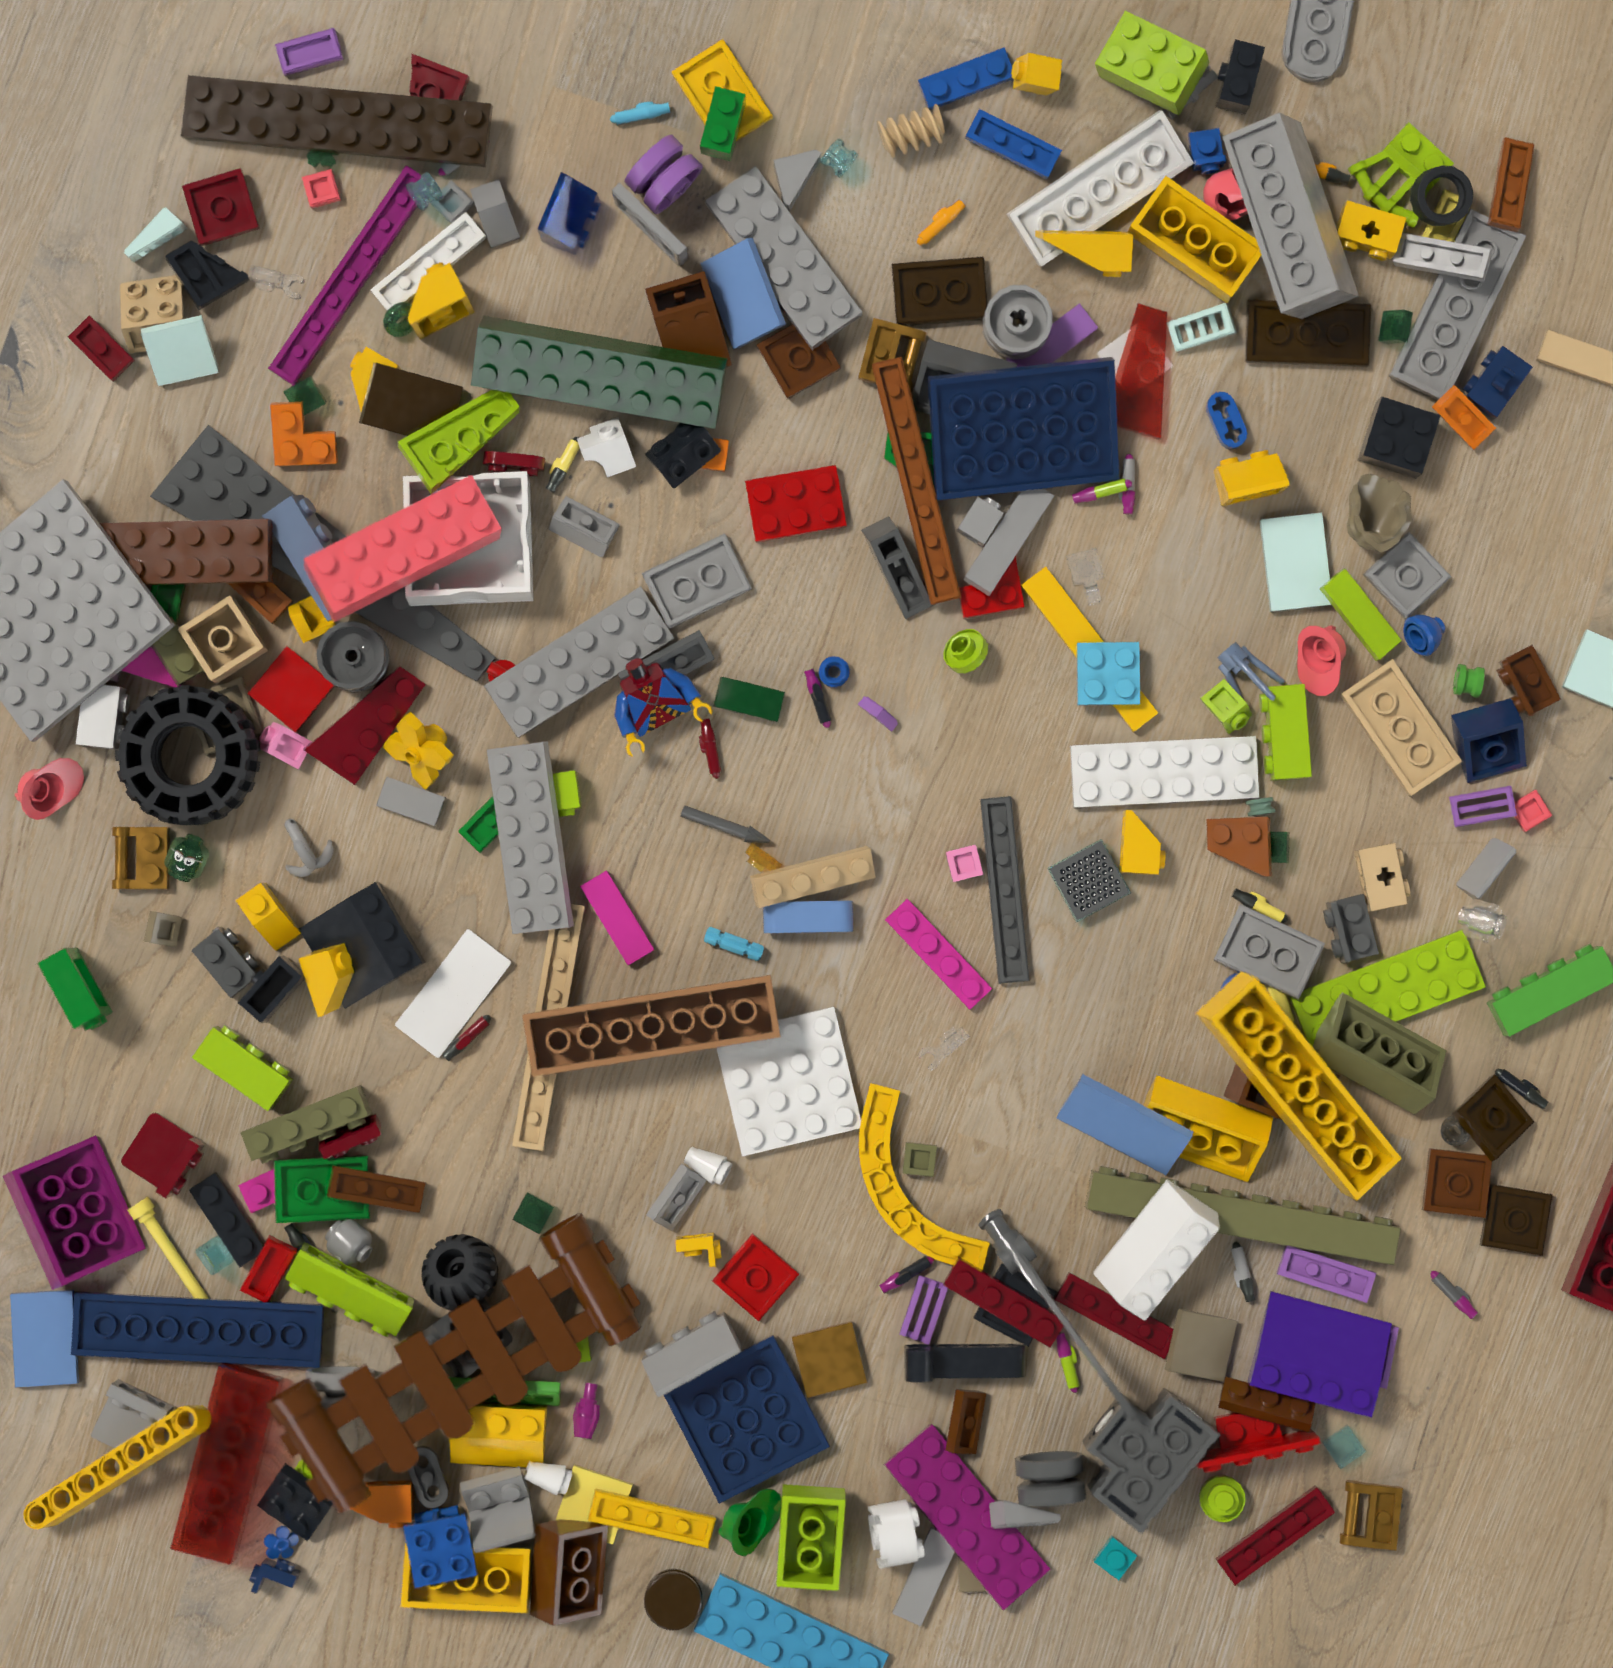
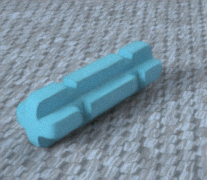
[704,927,764,961]

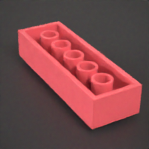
[304,475,502,622]

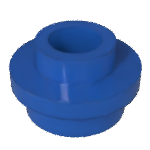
[819,656,850,688]

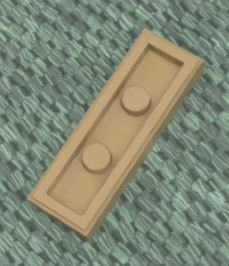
[1536,330,1613,387]

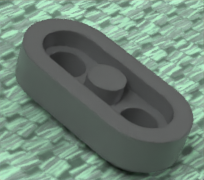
[408,1446,449,1508]

